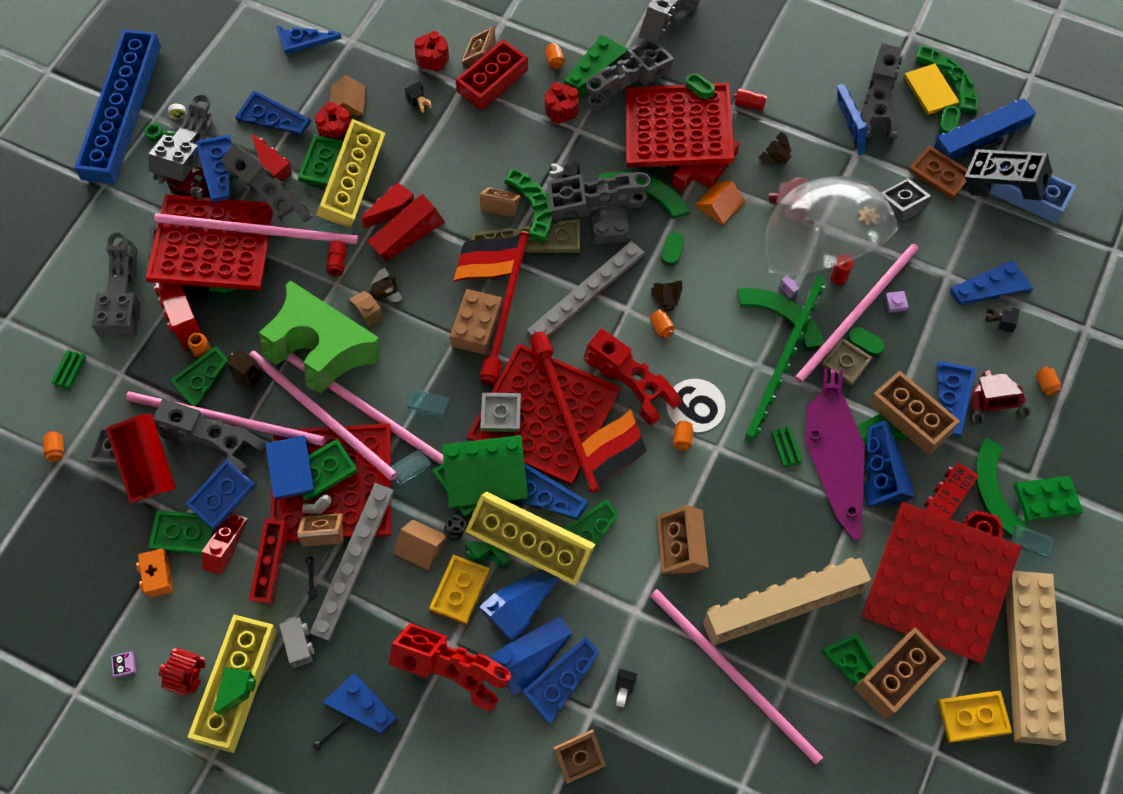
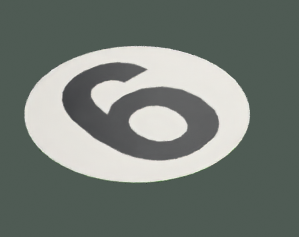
[666,379,726,432]

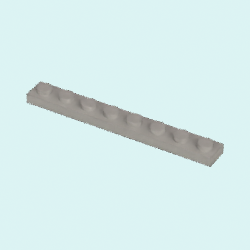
[527,241,644,338]
[310,483,394,641]

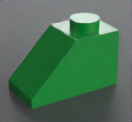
[213,668,256,716]

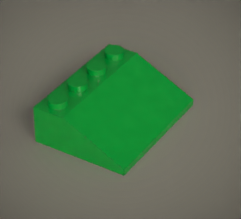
[442,435,528,509]

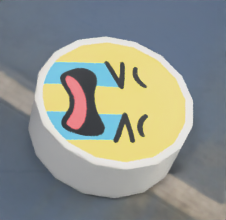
[168,104,186,119]

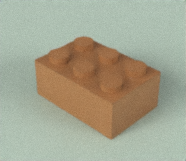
[450,289,503,356]

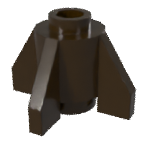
[759,131,792,165]
[369,267,403,302]
[651,281,683,311]

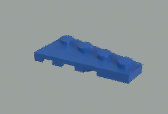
[837,84,868,156]
[195,134,231,203]

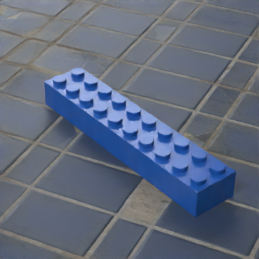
[74,29,161,184]

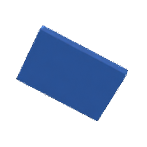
[265,435,315,500]
[185,459,257,531]

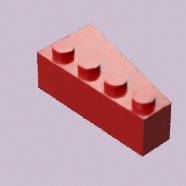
[368,194,445,262]
[153,283,202,351]

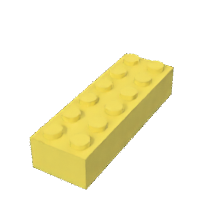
[316,119,385,229]
[465,492,596,585]
[188,615,278,753]

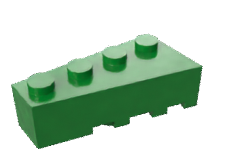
[564,35,628,100]

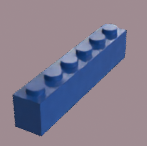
[934,98,1036,160]

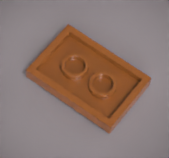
[908,145,968,200]

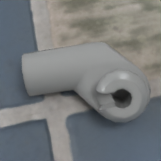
[302,494,331,514]

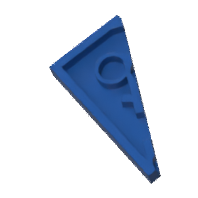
[276,26,342,55]

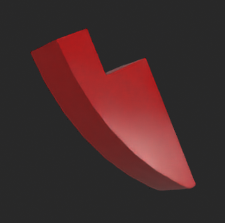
[672,141,740,191]

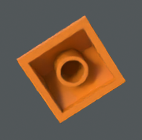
[695,181,745,225]

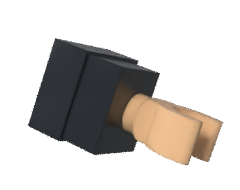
[405,81,432,112]

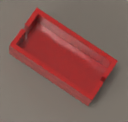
[106,413,176,504]

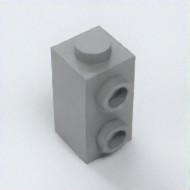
[279,617,315,668]

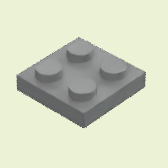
[481,393,521,432]

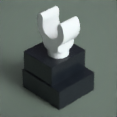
[549,161,580,178]
[615,668,638,708]

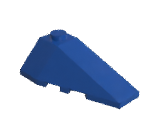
[864,420,915,507]
[480,569,560,641]
[490,616,572,696]

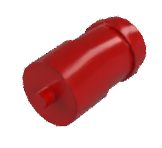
[733,88,767,111]
[326,241,347,276]
[831,254,854,285]

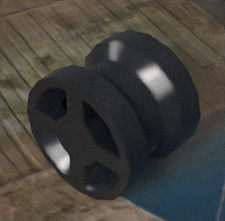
[443,515,466,540]

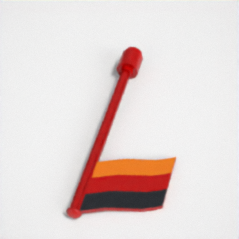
[453,231,530,386]
[530,331,646,493]

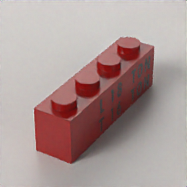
[924,462,979,519]
[249,518,289,605]

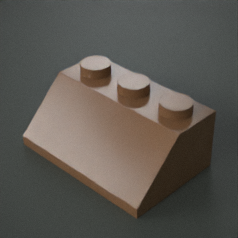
[657,505,709,574]

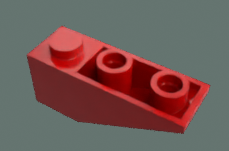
[252,134,292,182]
[361,182,414,228]
[202,513,248,575]

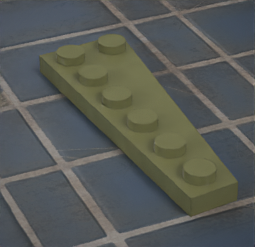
[471,219,580,253]

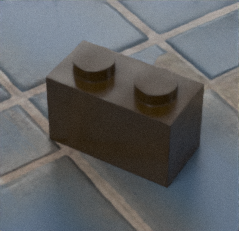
[226,348,264,391]

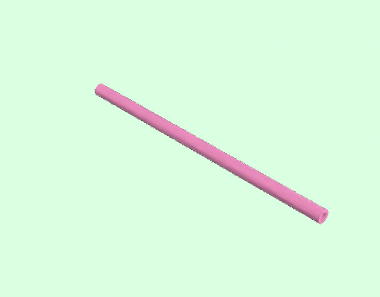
[154,213,358,245]
[794,244,919,383]
[249,351,397,480]
[286,353,444,465]
[126,391,325,446]
[650,589,823,765]

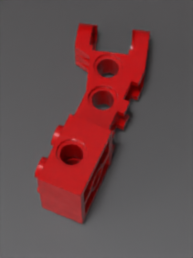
[583,328,682,426]
[389,623,511,711]

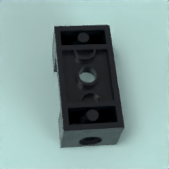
[965,149,1053,200]

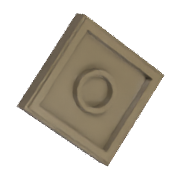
[820,338,873,387]

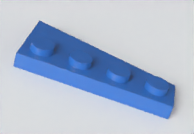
[235,90,311,136]
[950,260,1033,305]
[937,361,976,438]
[517,463,589,520]
[522,637,600,725]

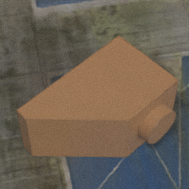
[348,291,383,328]

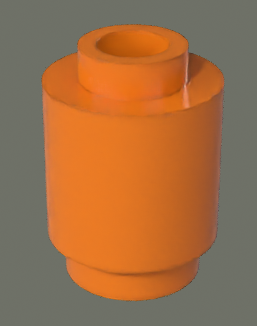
[545,43,565,69]
[650,310,675,338]
[188,333,211,358]
[1035,367,1061,396]
[673,421,694,451]
[42,431,64,462]

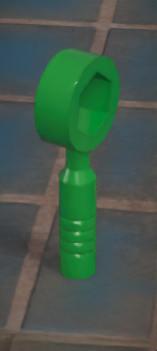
[144,123,176,141]

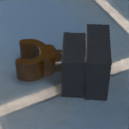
[985,307,1020,333]

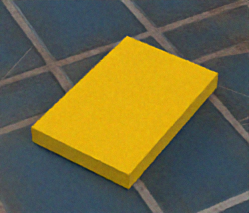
[904,64,959,115]
[429,554,491,625]
[937,690,1013,743]

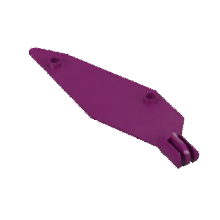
[805,369,865,541]

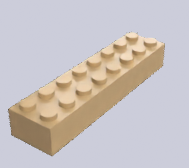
[703,558,871,646]
[1005,571,1066,746]

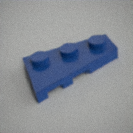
[323,673,397,735]

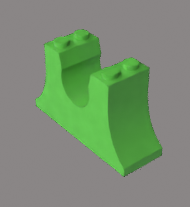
[259,281,380,394]

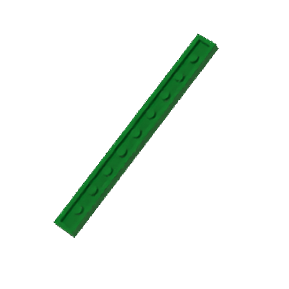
[744,276,825,443]

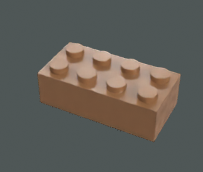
[869,370,960,455]
[854,628,946,720]

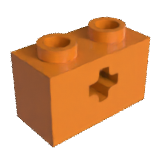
[136,548,174,598]

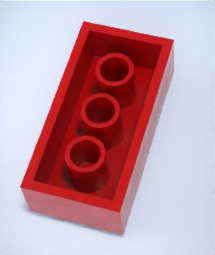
[456,39,528,111]

